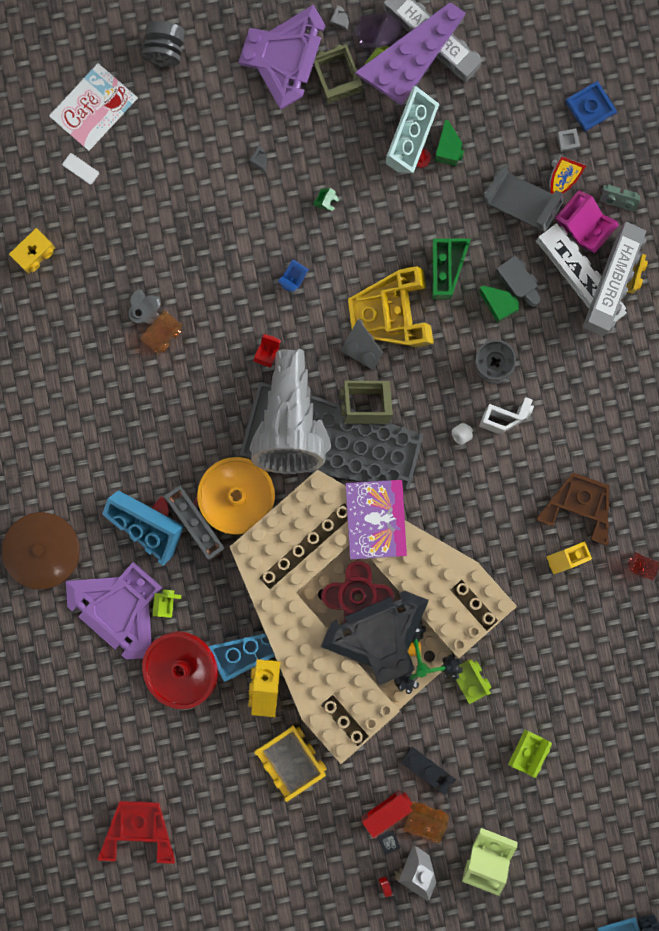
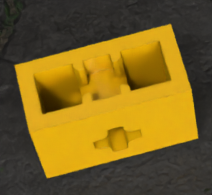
[9,228,55,274]

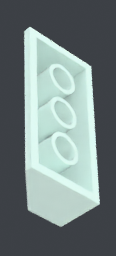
[386,86,439,173]

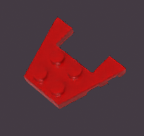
[98,801,175,864]

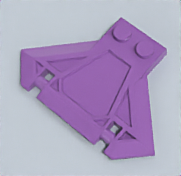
[239,5,325,110]
[66,562,163,659]

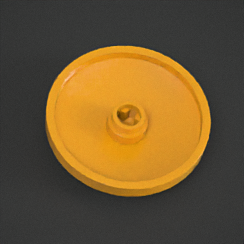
[197,457,275,535]

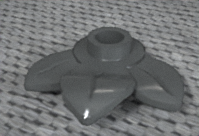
[128,289,162,325]

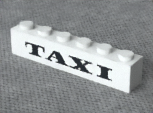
[536,223,627,322]

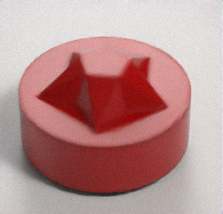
[416,148,431,168]

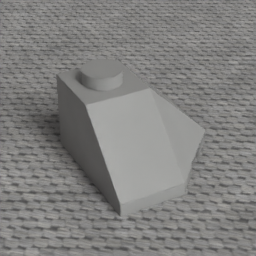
[398,846,436,901]

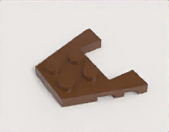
[536,472,609,546]

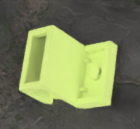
[462,828,518,896]

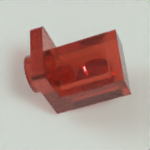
[628,552,659,581]

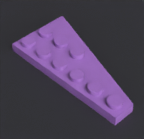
[355,3,466,106]

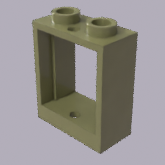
[313,44,363,104]
[339,381,393,424]

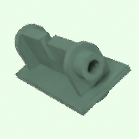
[599,184,641,212]

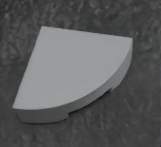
[330,5,349,31]

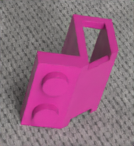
[555,190,619,253]

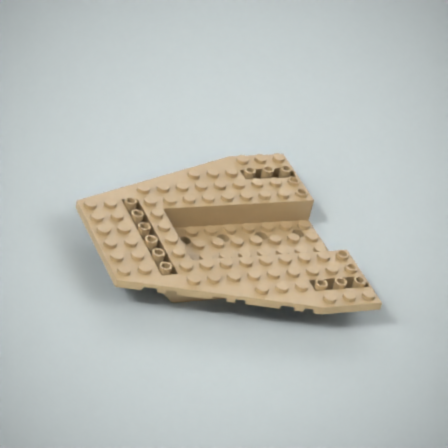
[230,470,517,764]

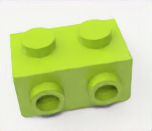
[508,730,552,778]

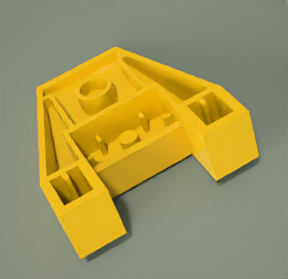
[348,266,433,347]

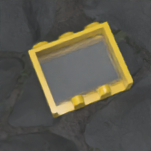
[254,725,327,802]

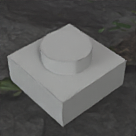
[557,128,580,152]

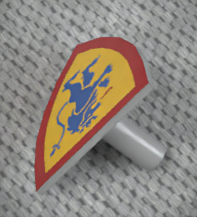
[549,155,586,194]

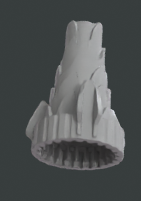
[250,349,331,474]

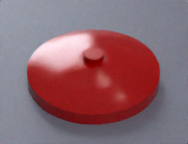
[142,631,218,709]

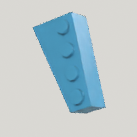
[102,491,184,565]
[208,633,275,682]

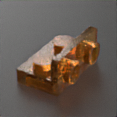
[139,310,183,354]
[403,801,449,844]

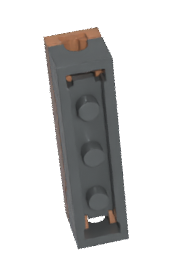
[164,485,225,561]

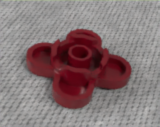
[322,561,394,631]

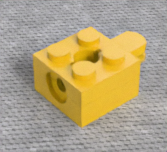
[248,660,280,717]

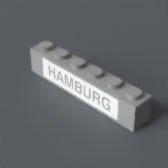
[383,0,482,83]
[583,222,646,336]

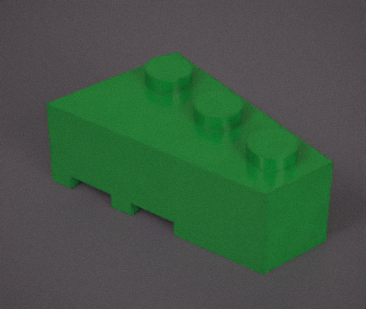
[431,238,471,300]

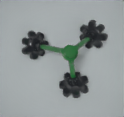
[394,622,463,694]

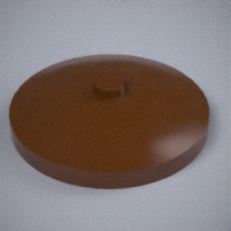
[2,512,80,589]

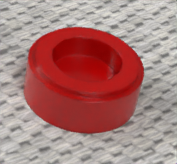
[378,876,393,898]

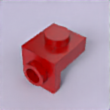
[253,334,281,368]

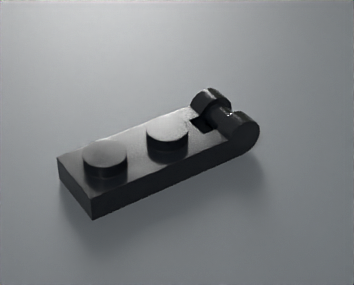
[401,747,456,795]

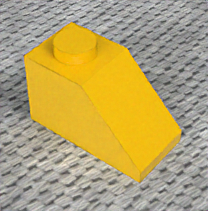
[546,541,592,575]

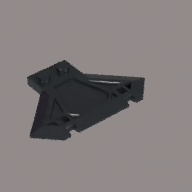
[320,590,429,685]

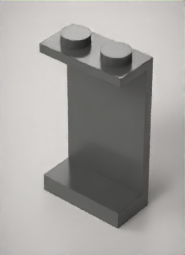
[484,165,564,232]

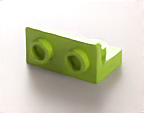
[456,659,492,704]

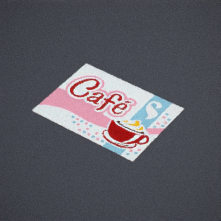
[49,63,138,151]

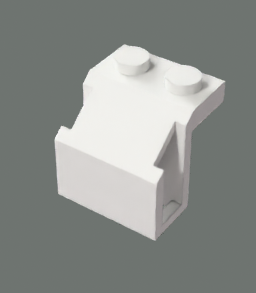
[479,397,534,435]

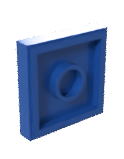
[565,81,617,132]

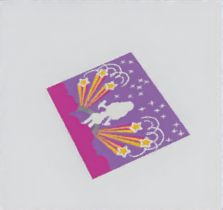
[346,480,407,559]

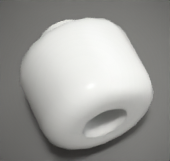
[452,423,473,445]

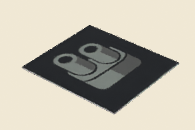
[377,830,401,855]

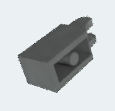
[495,256,541,308]

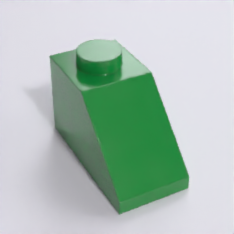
[435,120,464,166]
[478,285,519,323]

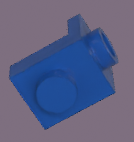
[278,260,309,292]

